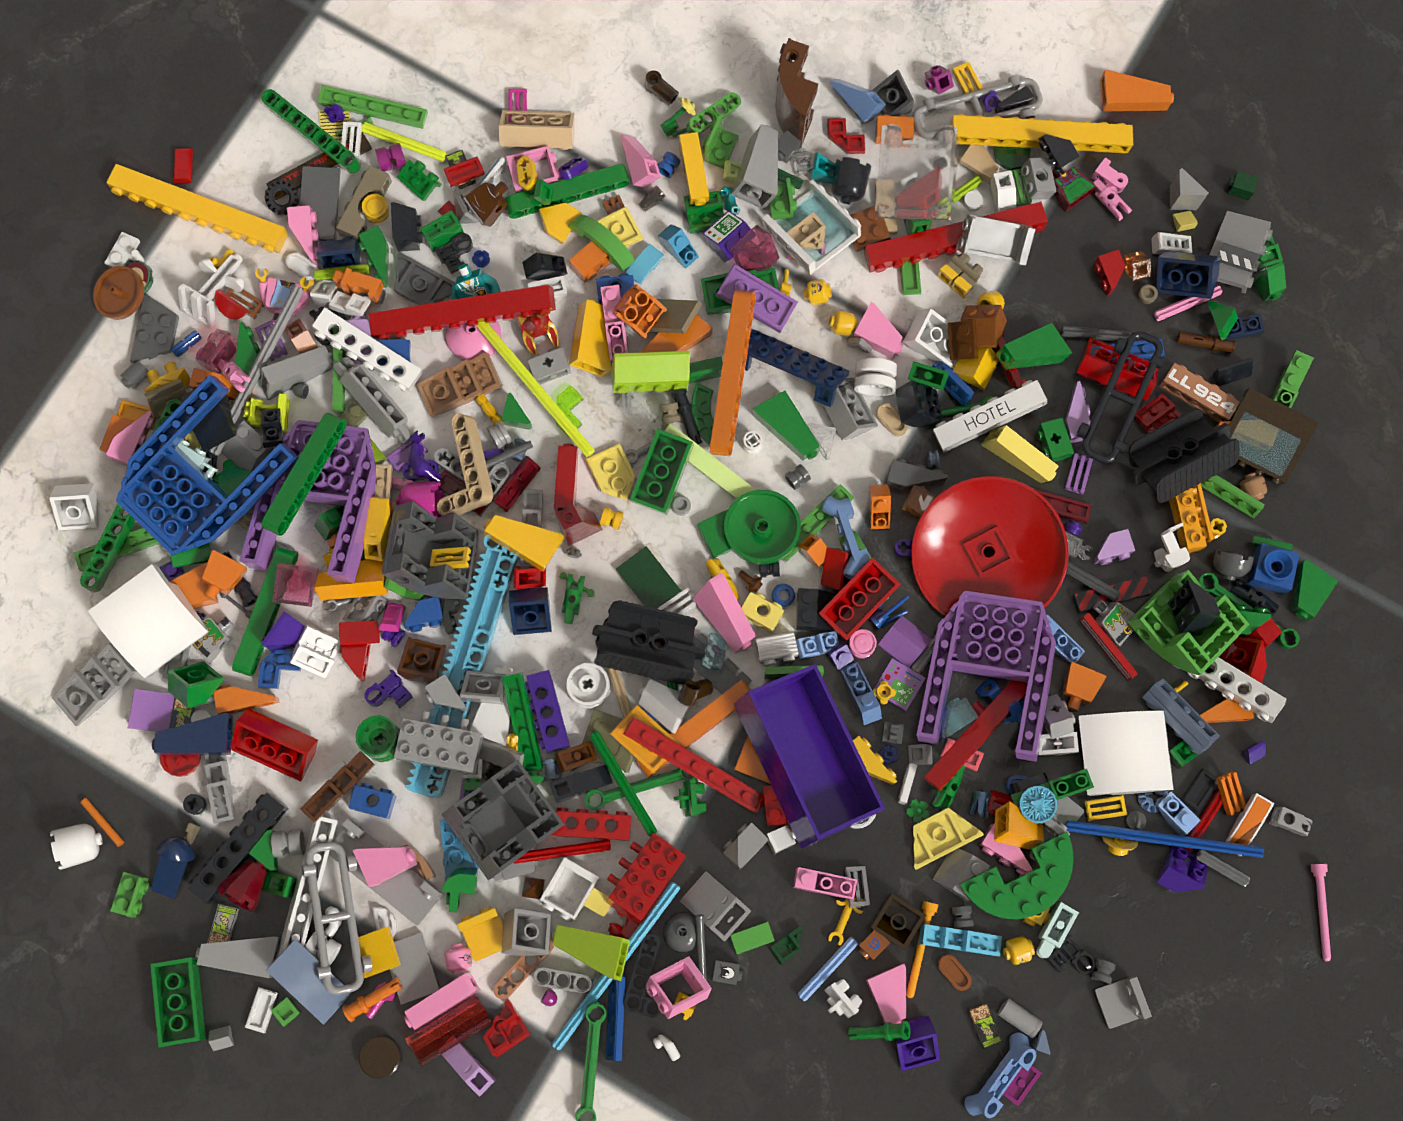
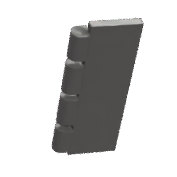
[692,633,752,694]

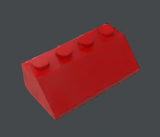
[1077,337,1159,401]
[818,557,901,641]
[231,708,318,781]

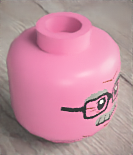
[445,943,472,974]

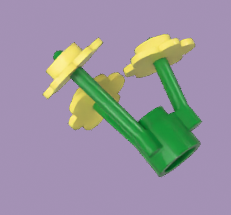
[660,97,699,137]

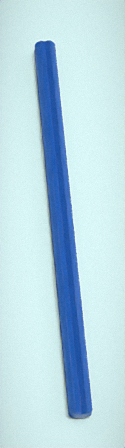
[1065,821,1264,858]

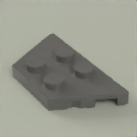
[394,252,455,305]
[130,294,179,364]

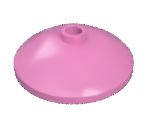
[445,320,502,360]

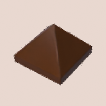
[522,877,545,899]

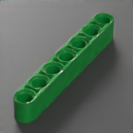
[261,89,361,174]
[505,164,630,219]
[262,413,347,536]
[232,546,298,677]

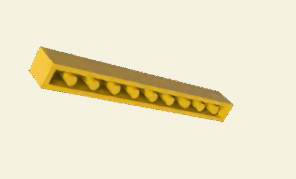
[949,114,1133,153]
[107,164,288,253]

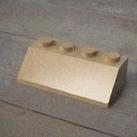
[499,110,575,150]

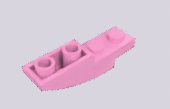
[600,285,628,361]

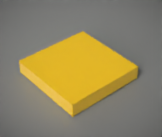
[358,926,401,979]

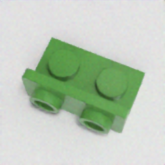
[769,178,797,220]
[110,872,149,918]

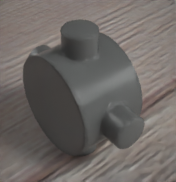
[566,548,582,558]

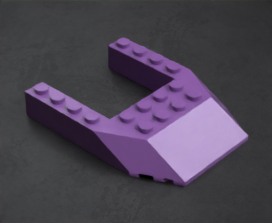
[239,420,376,583]
[916,591,1056,762]

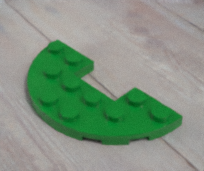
[959,831,1073,919]

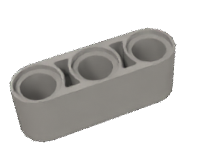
[533,967,592,993]

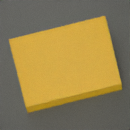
[953,348,999,391]

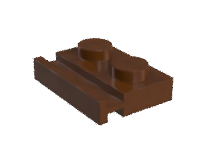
[948,320,978,360]

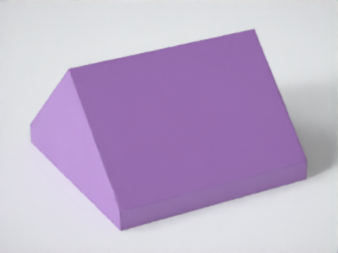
[878,616,932,668]

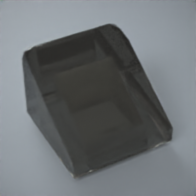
[482,760,502,781]

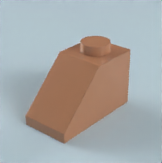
[284,319,318,354]

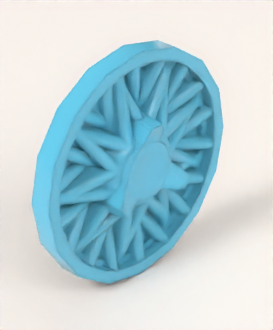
[1020,786,1057,823]

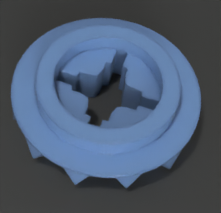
[1137,790,1168,813]

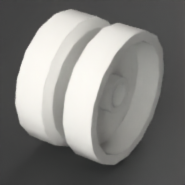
[854,358,897,397]
[567,663,610,709]

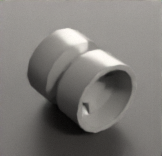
[271,829,305,858]

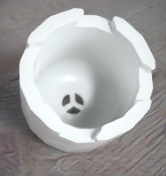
[50,824,103,870]

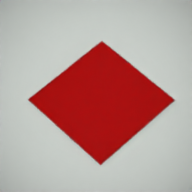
[438,201,456,215]

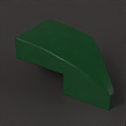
[769,925,803,965]

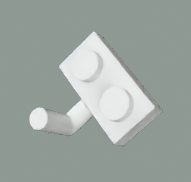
[104,232,144,268]

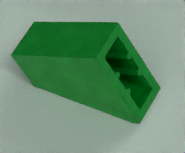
[1292,559,1338,621]

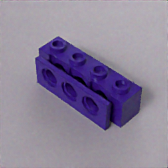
[525,670,570,754]

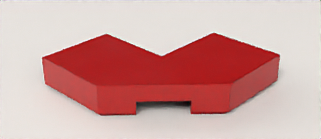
[827,118,865,154]

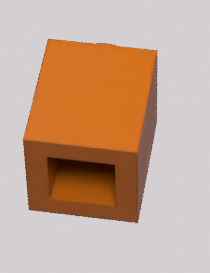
[798,534,828,567]

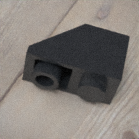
[1038,134,1080,170]
[522,252,568,281]

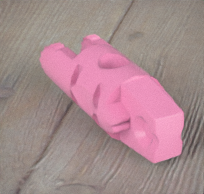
[1093,179,1132,221]
[218,359,251,392]

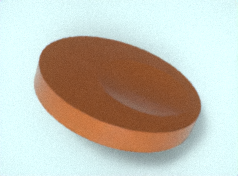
[93,266,144,320]

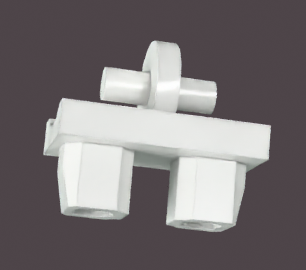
[824,979,862,1018]

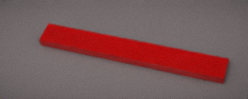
[924,680,1028,791]
[623,717,764,814]

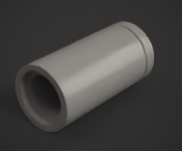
[997,998,1043,1038]

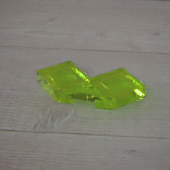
[556,385,584,437]

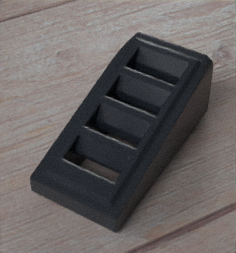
[995,86,1035,114]

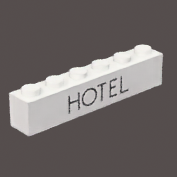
[933,380,1047,453]

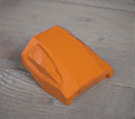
[613,285,667,339]

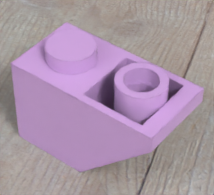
[1093,529,1135,565]

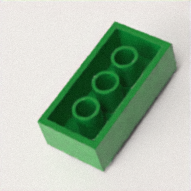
[630,429,694,515]
[150,957,206,1048]

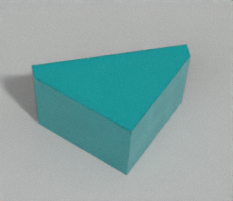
[811,152,835,184]

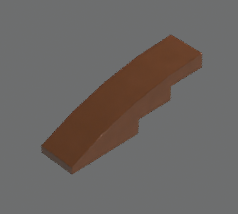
[300,751,375,823]

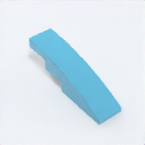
[919,924,1002,957]

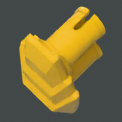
[144,361,191,393]

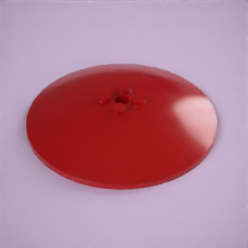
[912,476,1069,617]

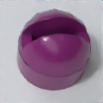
[540,988,558,1007]

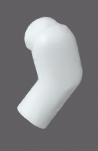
[324,906,342,938]

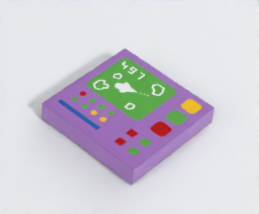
[874,658,925,712]

